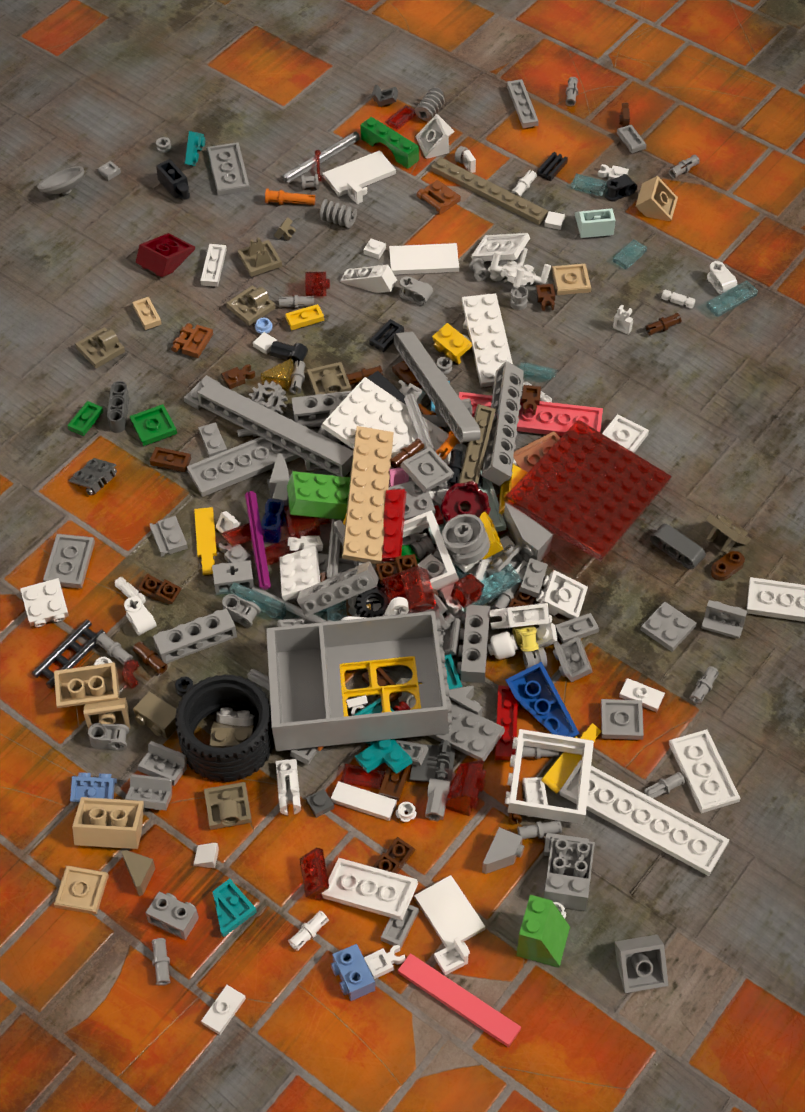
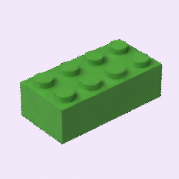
[287,471,350,520]

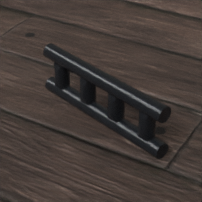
[31,619,106,689]

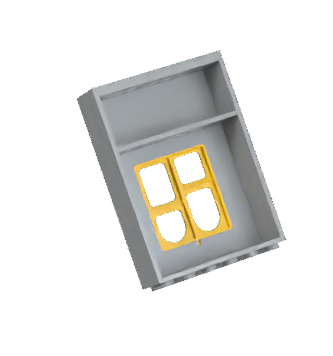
[266,611,452,751]

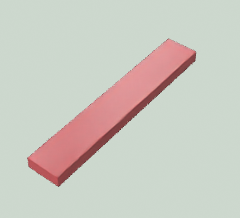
[398,953,521,1047]

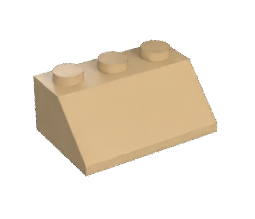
[54,662,119,708]
[72,797,144,849]

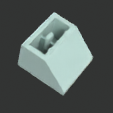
[575,208,616,238]

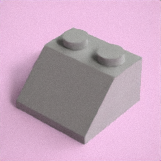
[614,935,668,993]

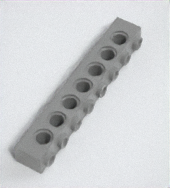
[481,361,524,486]

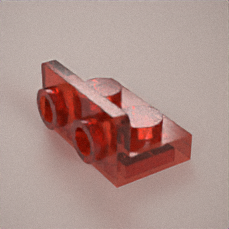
[299,847,329,901]

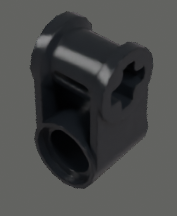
[605,174,638,201]

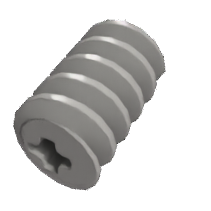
[415,87,445,122]
[320,199,357,228]

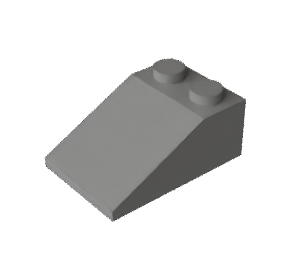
[503,501,553,562]

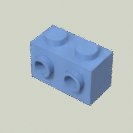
[331,944,375,1001]

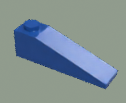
[506,662,580,737]

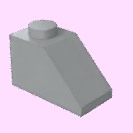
[482,827,525,874]

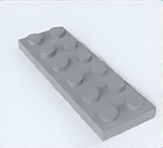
[187,437,300,497]

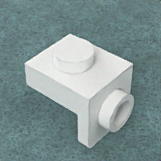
[434,937,470,975]

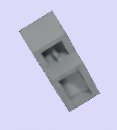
[269,453,289,512]

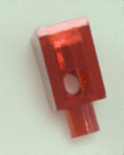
[284,505,330,539]

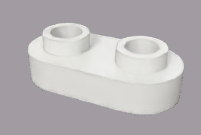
[216,708,254,727]

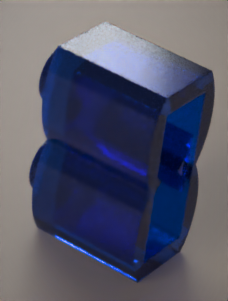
[261,498,285,543]

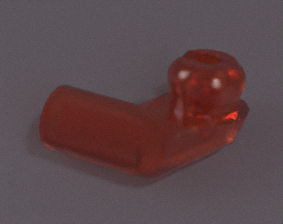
[122,659,139,689]

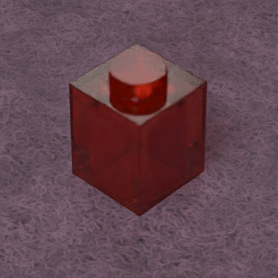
[451,573,485,608]

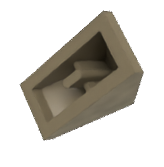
[122,850,156,896]

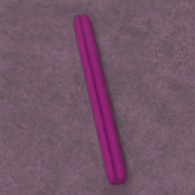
[245,491,271,590]

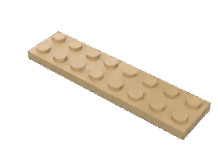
[342,426,394,564]

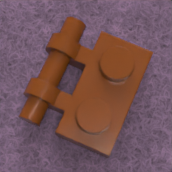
[171,323,213,358]

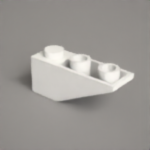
[340,265,397,293]

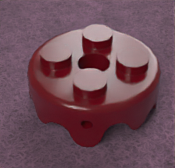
[441,481,491,522]

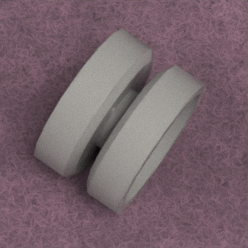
[442,514,490,564]

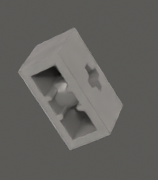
[212,560,254,595]

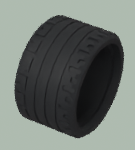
[175,674,274,782]

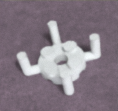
[490,248,551,288]

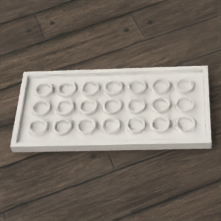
[322,377,467,510]

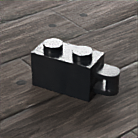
[156,159,190,200]

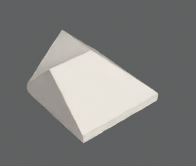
[415,114,455,159]

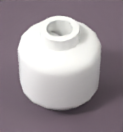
[487,632,518,660]

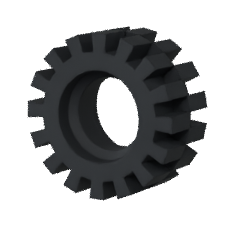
[355,586,392,618]

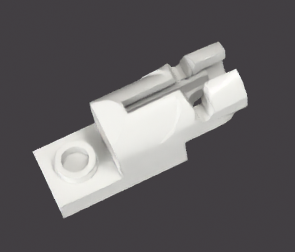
[490,603,550,629]
[276,759,301,815]

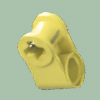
[512,625,539,652]

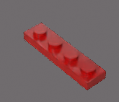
[382,489,406,562]
[495,685,518,761]

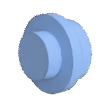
[255,318,272,334]

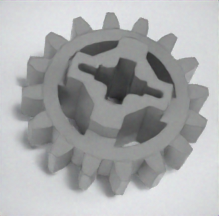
[249,380,288,414]

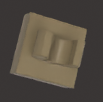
[273,217,296,241]

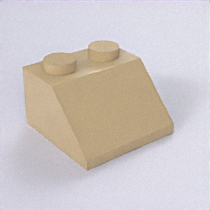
[636,176,678,221]
[83,698,130,730]

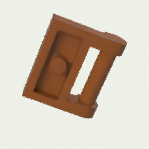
[416,180,461,214]

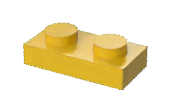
[285,304,324,330]

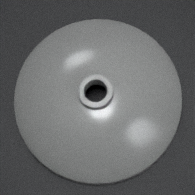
[37,166,85,195]

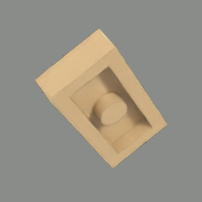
[132,297,162,330]

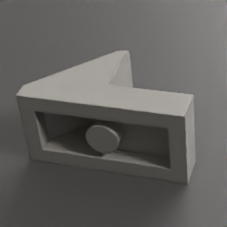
[449,686,482,716]

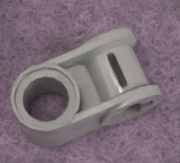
[399,276,433,306]
[222,594,261,628]
[88,723,129,751]

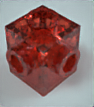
[305,272,330,296]

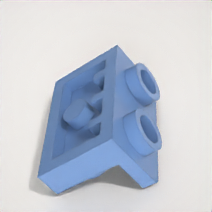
[70,773,117,802]

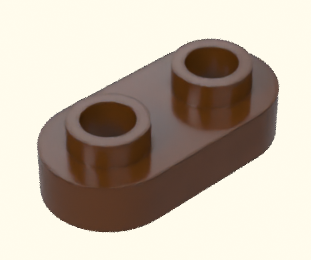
[711,551,745,581]

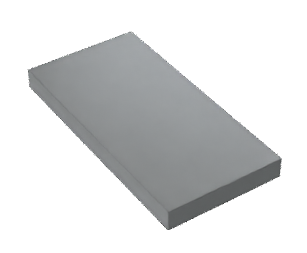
[207,142,250,195]

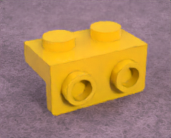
[432,323,472,365]

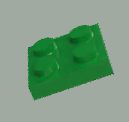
[129,404,177,446]

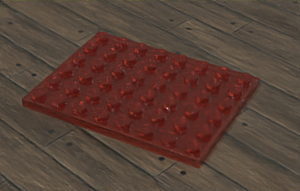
[504,419,672,562]

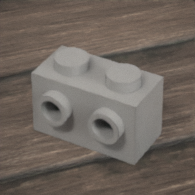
[146,891,199,940]

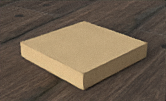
[552,264,591,295]
[54,866,108,915]

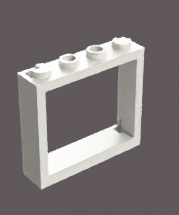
[374,510,460,601]
[505,729,594,825]

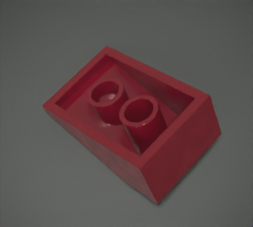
[135,233,195,277]

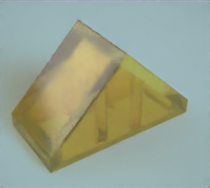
[261,359,294,391]

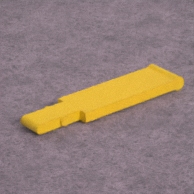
[194,507,217,575]
[541,723,601,794]

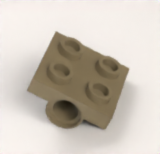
[226,285,276,326]
[75,327,125,368]
[307,362,351,395]
[204,782,252,830]

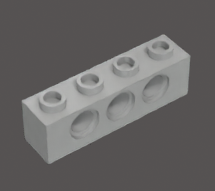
[292,391,352,422]
[297,561,378,617]
[457,604,490,683]
[153,608,237,664]

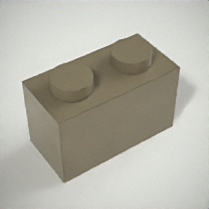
[133,691,177,739]

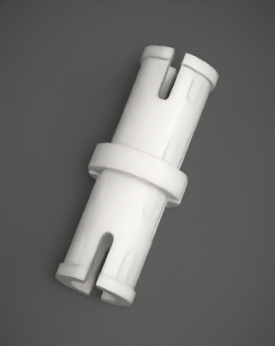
[511,170,537,197]
[288,911,329,951]

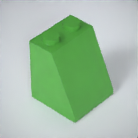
[517,895,570,968]

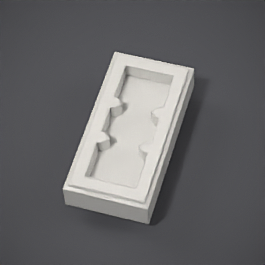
[619,678,665,712]
[522,777,548,817]
[201,985,246,1035]

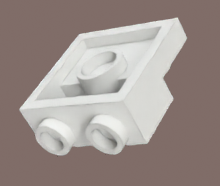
[536,570,588,619]
[20,578,69,627]

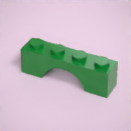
[360,117,419,169]

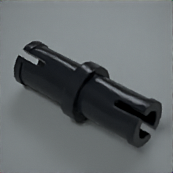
[447,449,463,487]

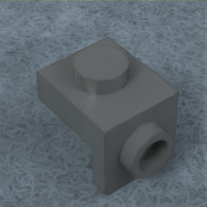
[372,85,398,107]

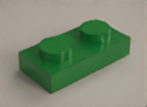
[67,401,103,437]

